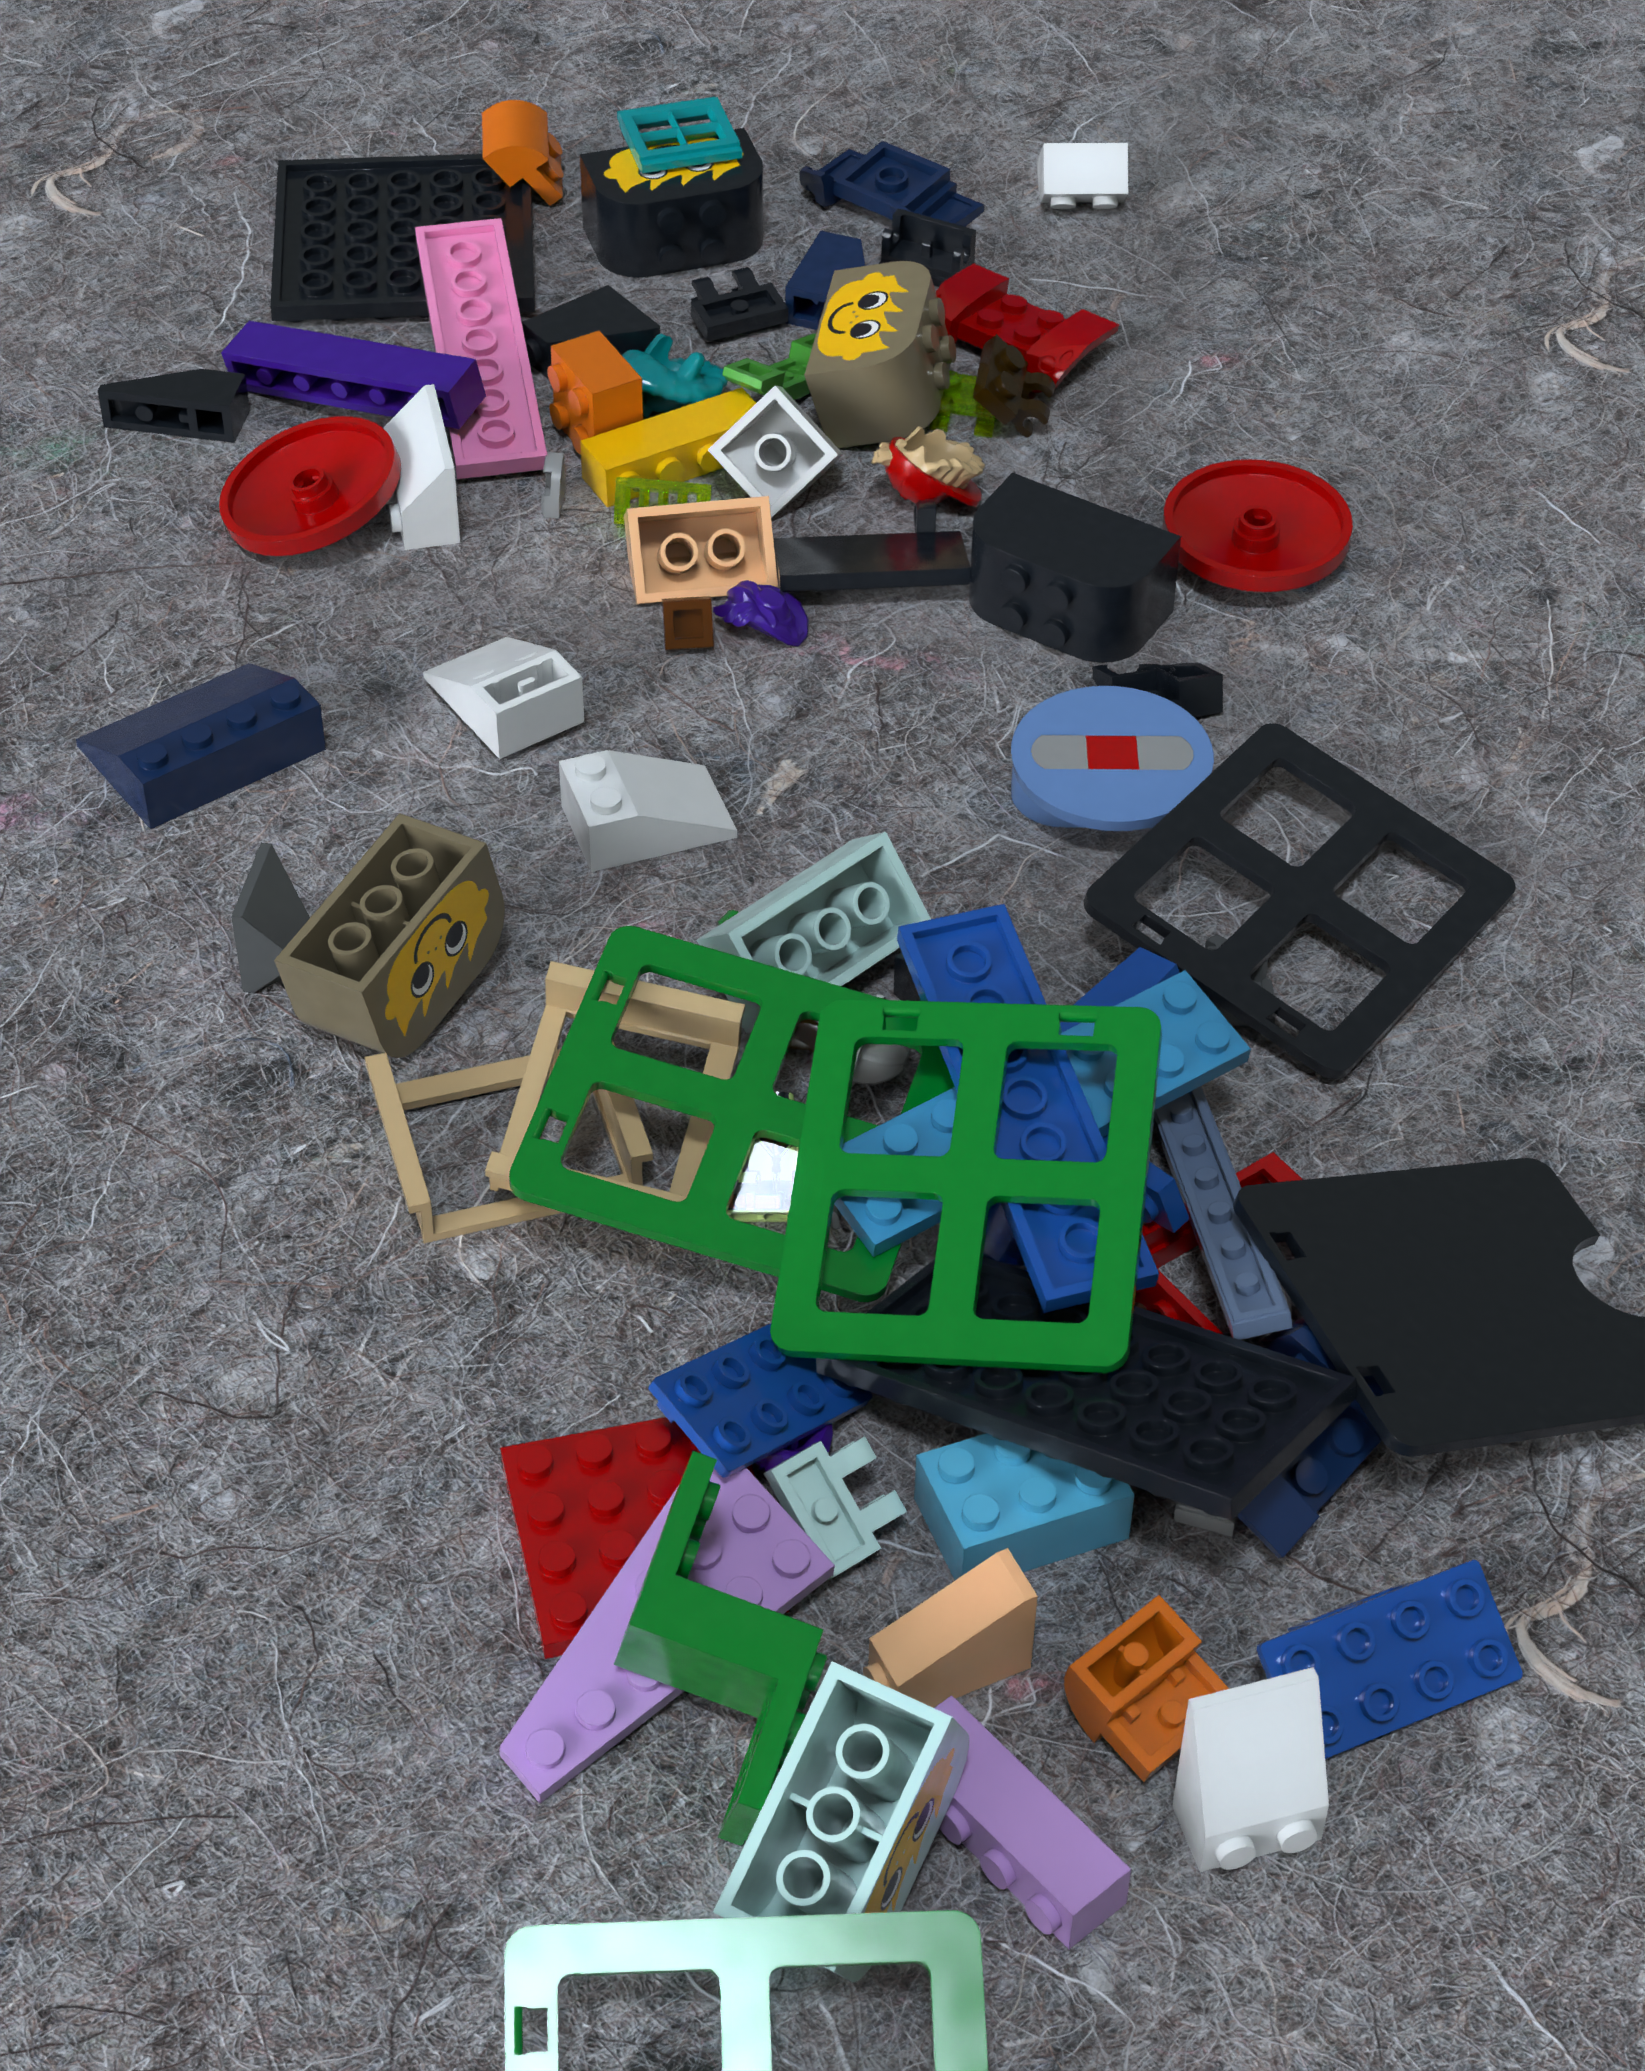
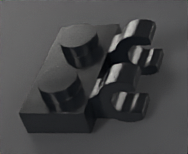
[691,267,788,342]

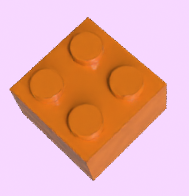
[547,330,643,454]

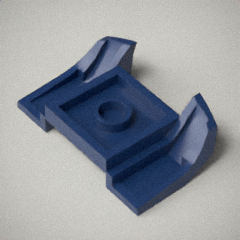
[799,141,984,227]
[1237,1317,1384,1559]

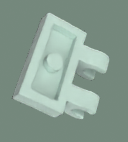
[763,1436,907,1580]

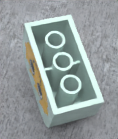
[713,1661,969,1983]

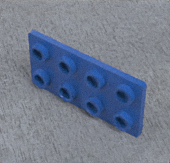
[648,1323,872,1478]
[1256,1560,1523,1759]

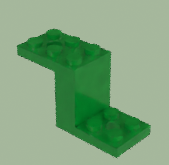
[613,1451,827,1846]

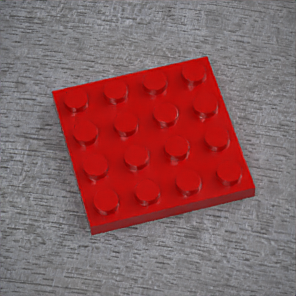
[500,1417,789,1659]

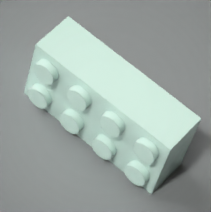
[697,832,931,1033]

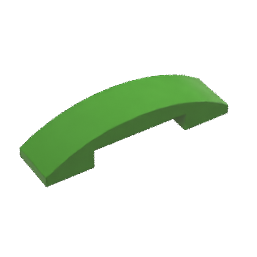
[722,333,816,400]

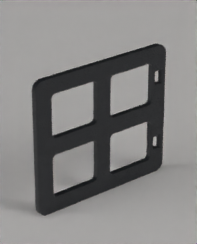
[1084,723,1516,1079]

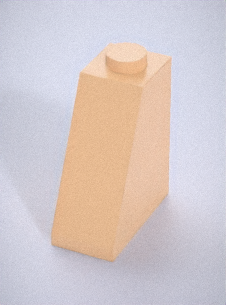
[863,1548,1038,1708]

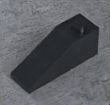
[98,369,250,443]

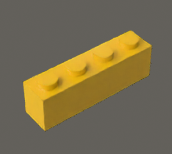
[580,387,756,508]

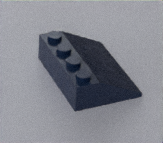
[76,663,326,829]

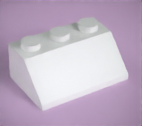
[383,384,460,550]

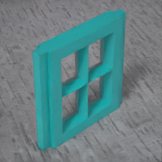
[617,97,743,173]

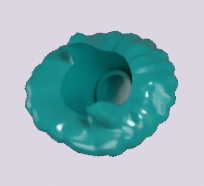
[622,334,728,418]

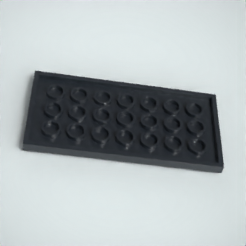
[816,1257,1357,1521]

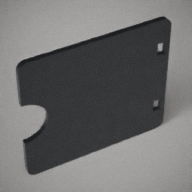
[1233,1158,1645,1457]

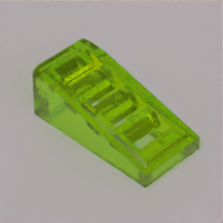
[614,477,712,528]

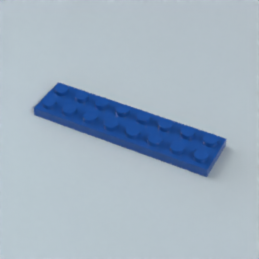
[897,904,1159,1313]

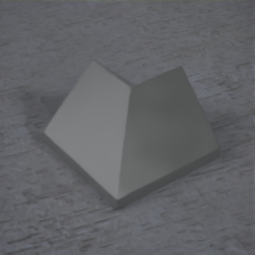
[231,842,310,993]

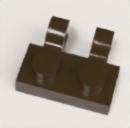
[973,334,1055,437]

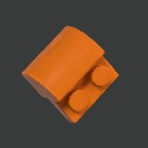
[482,100,564,206]
[1064,1595,1229,1782]

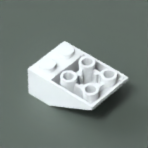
[423,637,584,759]

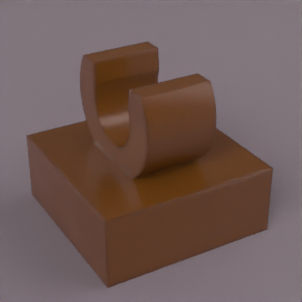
[662,596,714,650]

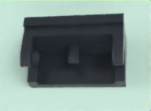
[879,208,976,287]

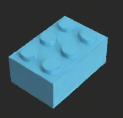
[914,1433,1134,1580]

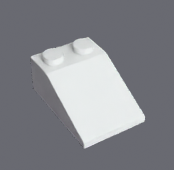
[559,750,737,872]
[1172,1667,1329,1872]

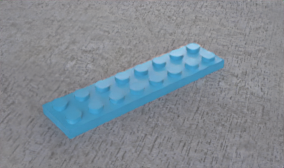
[834,970,1251,1257]

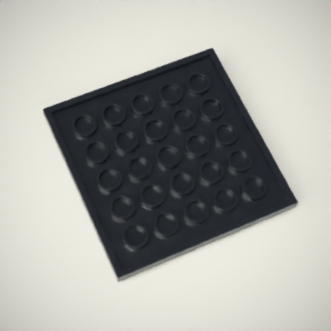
[270,154,535,323]

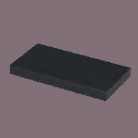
[774,531,971,592]

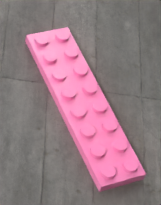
[415,218,547,479]

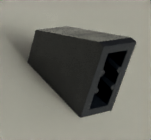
[522,285,660,379]

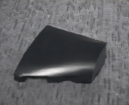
[1092,663,1223,717]

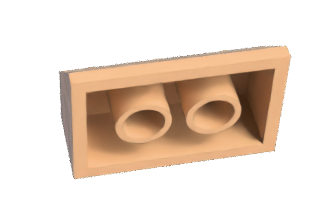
[624,496,778,605]

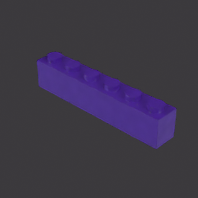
[221,320,486,429]

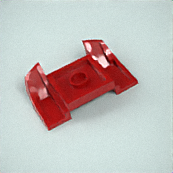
[936,263,1119,393]

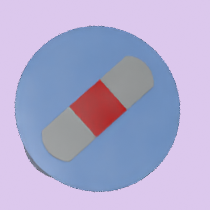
[1011,686,1214,831]

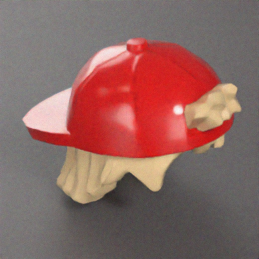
[871,426,985,507]

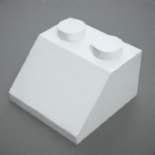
[1036,143,1128,209]
[708,386,844,519]

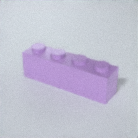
[935,1695,1131,1949]

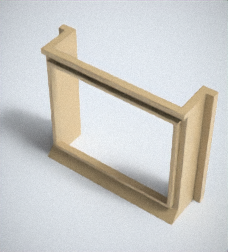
[485,961,745,1202]
[364,1042,653,1243]

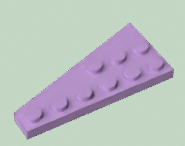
[499,1453,835,1803]

